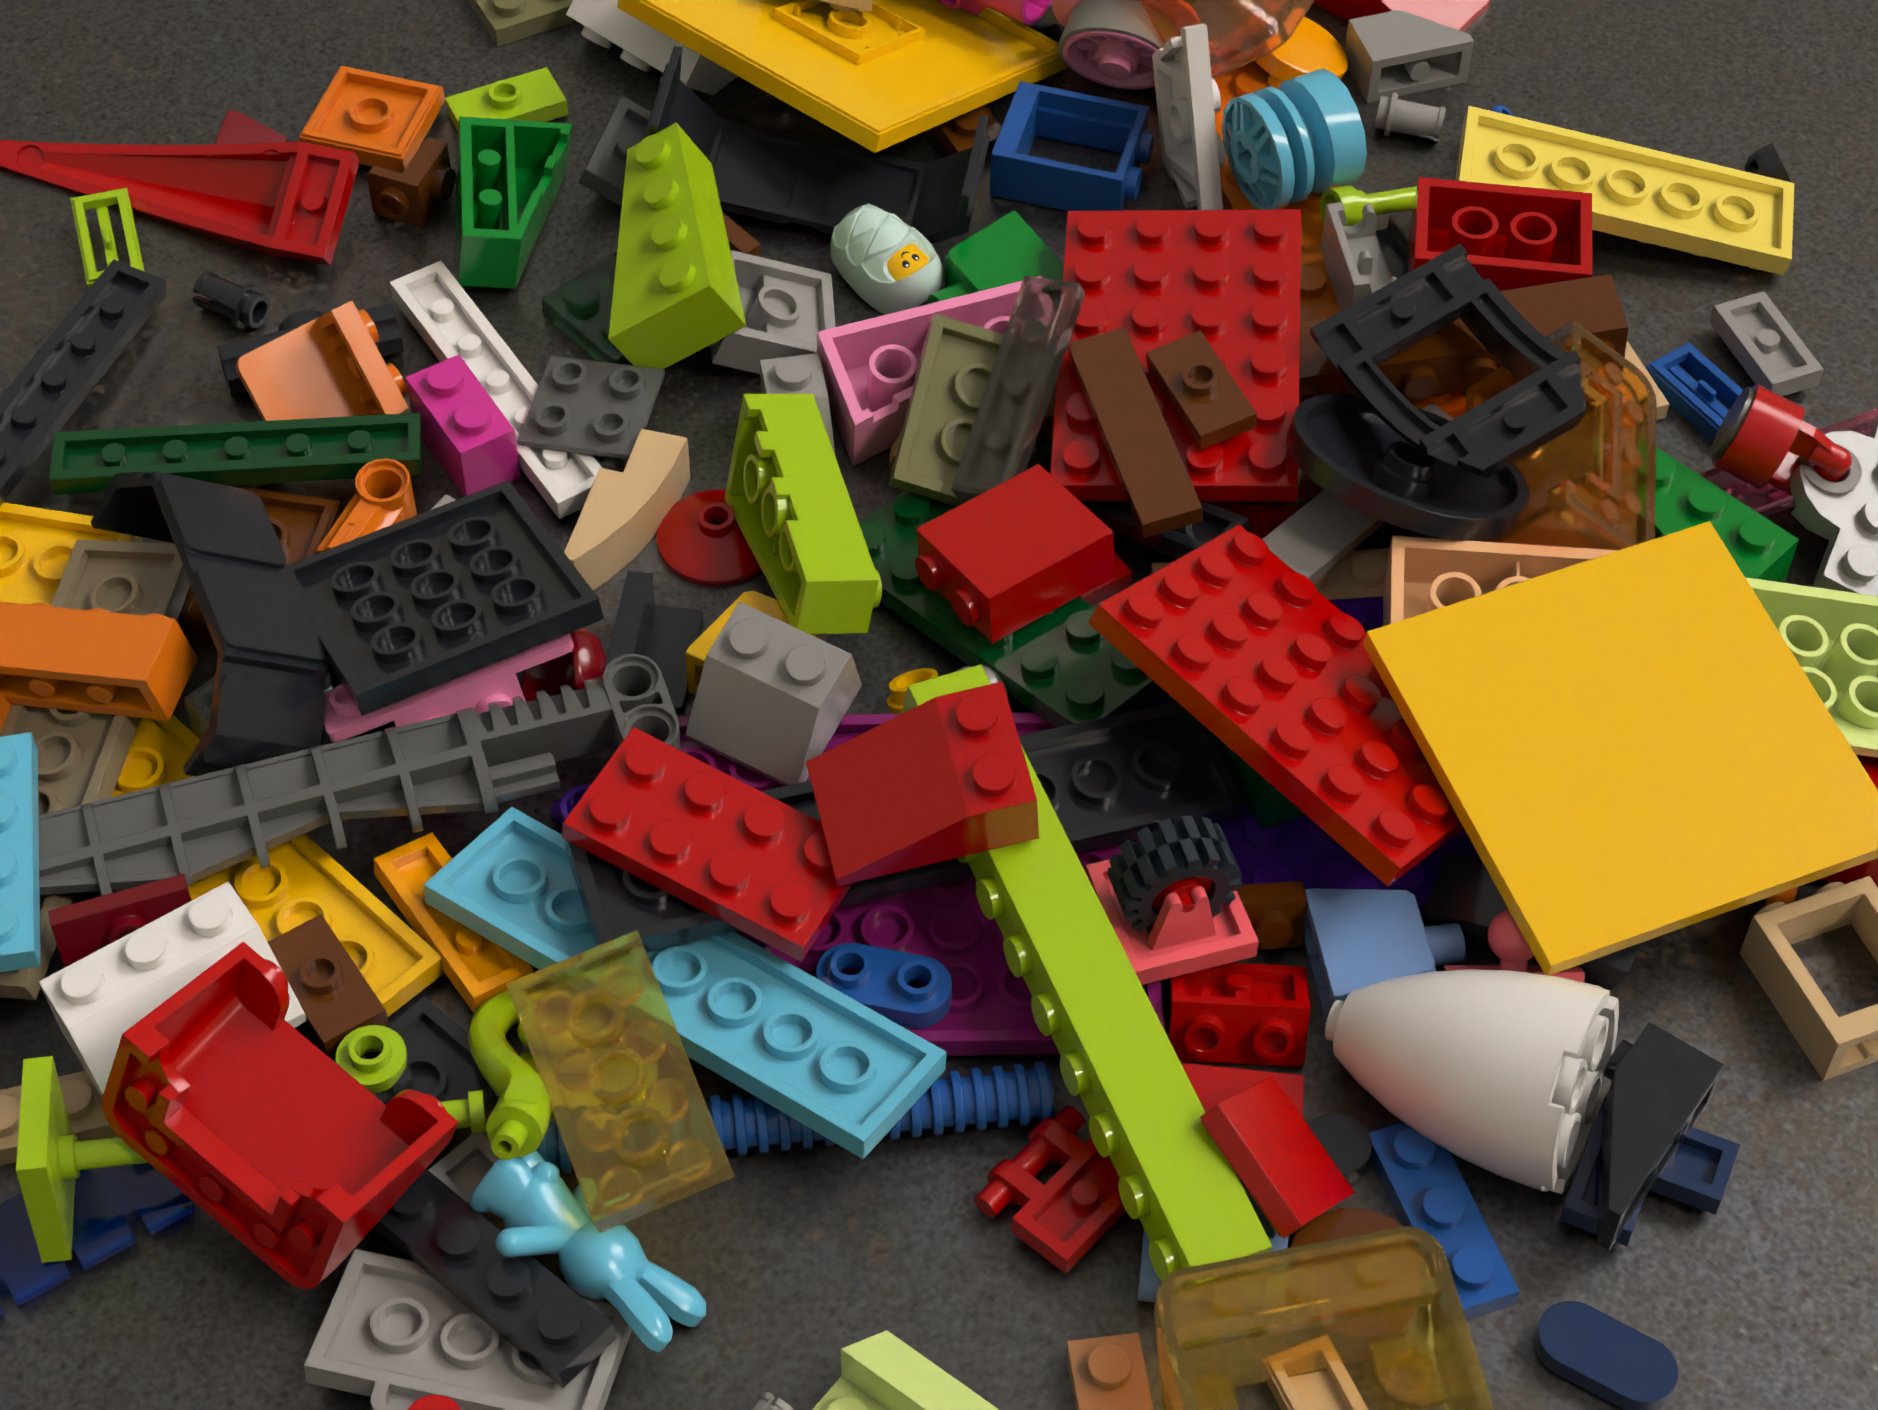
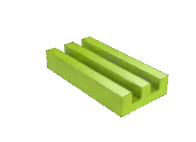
[70,188,145,290]

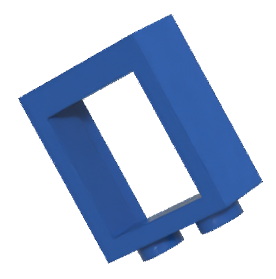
[990,81,1155,211]

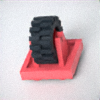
[1085,816,1259,985]

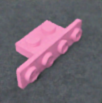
[323,633,574,743]

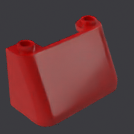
[102,942,459,1290]

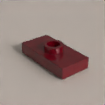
[48,874,192,967]

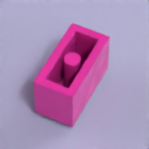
[405,355,521,497]

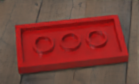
[562,727,853,962]

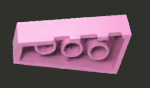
[817,276,1060,466]

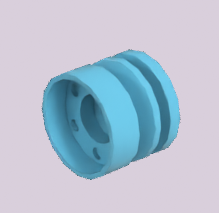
[1222,68,1367,210]

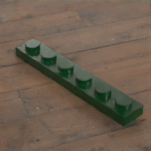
[49,413,423,495]

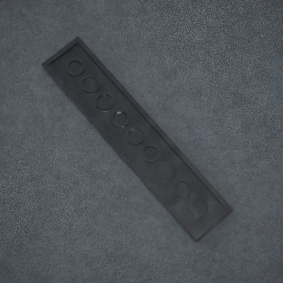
[565,702,1243,961]

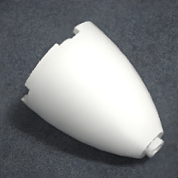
[1325,969,1619,1194]

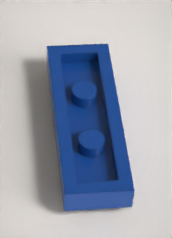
[1369,1122,1520,1326]

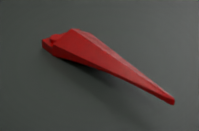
[0,140,360,266]

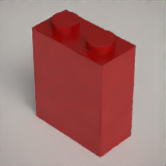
[915,464,1115,644]

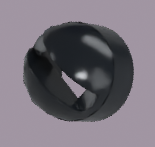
[1744,143,1791,182]

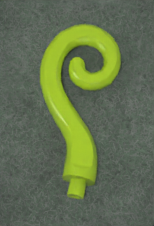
[467,982,609,1160]

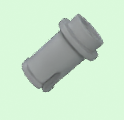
[1374,92,1446,142]

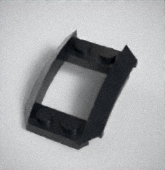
[1310,243,1586,479]

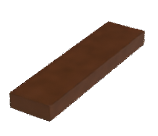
[1067,327,1203,538]

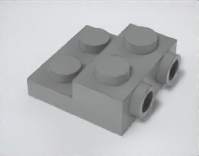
[708,250,836,374]

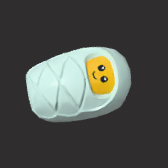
[830,203,943,315]

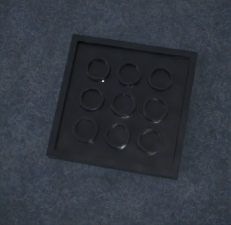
[285,480,604,716]

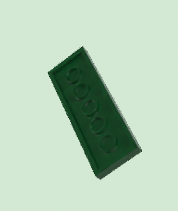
[859,491,1163,728]

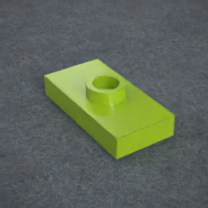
[445,67,568,131]

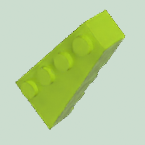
[724,394,882,635]

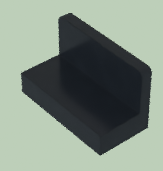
[604,571,704,715]

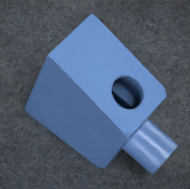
[1303,888,1465,1027]

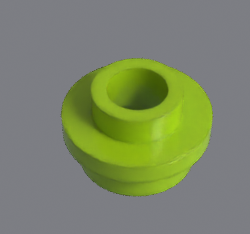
[336,1025,407,1094]

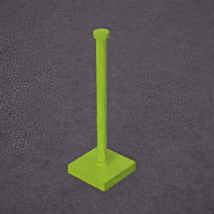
[16,1056,487,1263]

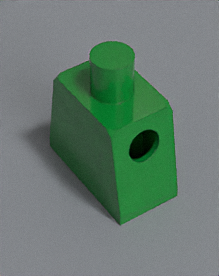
[928,210,1064,319]

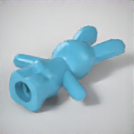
[468,1150,706,1352]

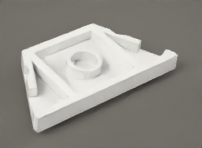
[1152,23,1226,210]

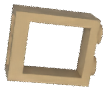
[1740,876,1878,1081]

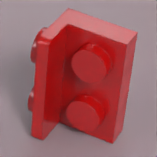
[1169,963,1310,1067]

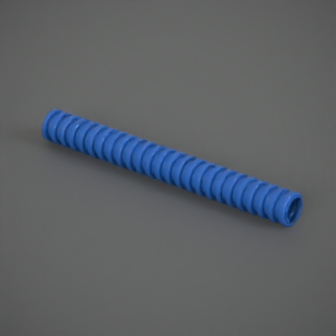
[536,1061,1055,1174]

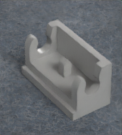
[1320,202,1397,311]

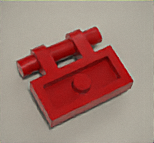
[974,1105,1126,1274]

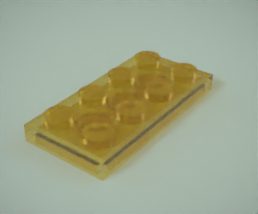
[506,930,735,1233]

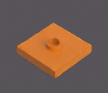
[299,66,445,173]

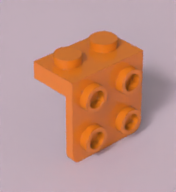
[236,301,409,421]

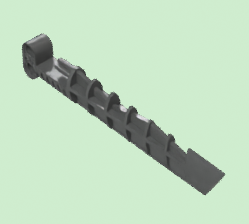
[39,654,680,896]

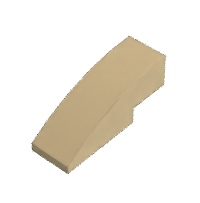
[564,429,690,590]

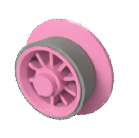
[1052,0,1202,90]

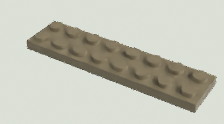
[0,539,191,1000]

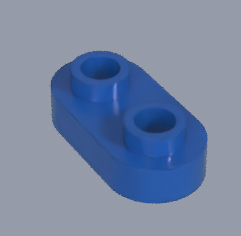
[816,943,952,1028]

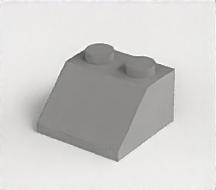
[685,602,862,786]

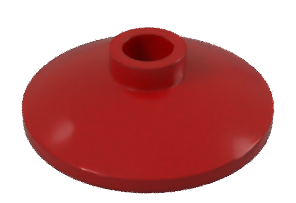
[656,489,762,586]

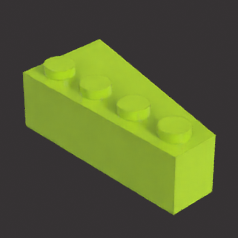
[608,122,747,369]

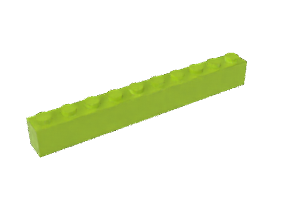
[898,664,1273,1304]

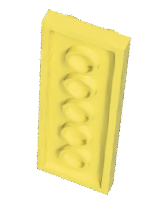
[1455,106,1794,275]

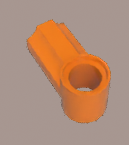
[316,458,417,554]

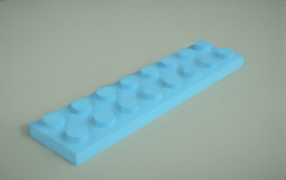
[424,807,947,1159]

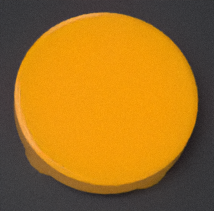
[1238,8,1348,89]

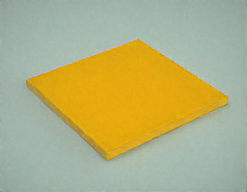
[617,0,1068,153]
[1363,521,1878,975]

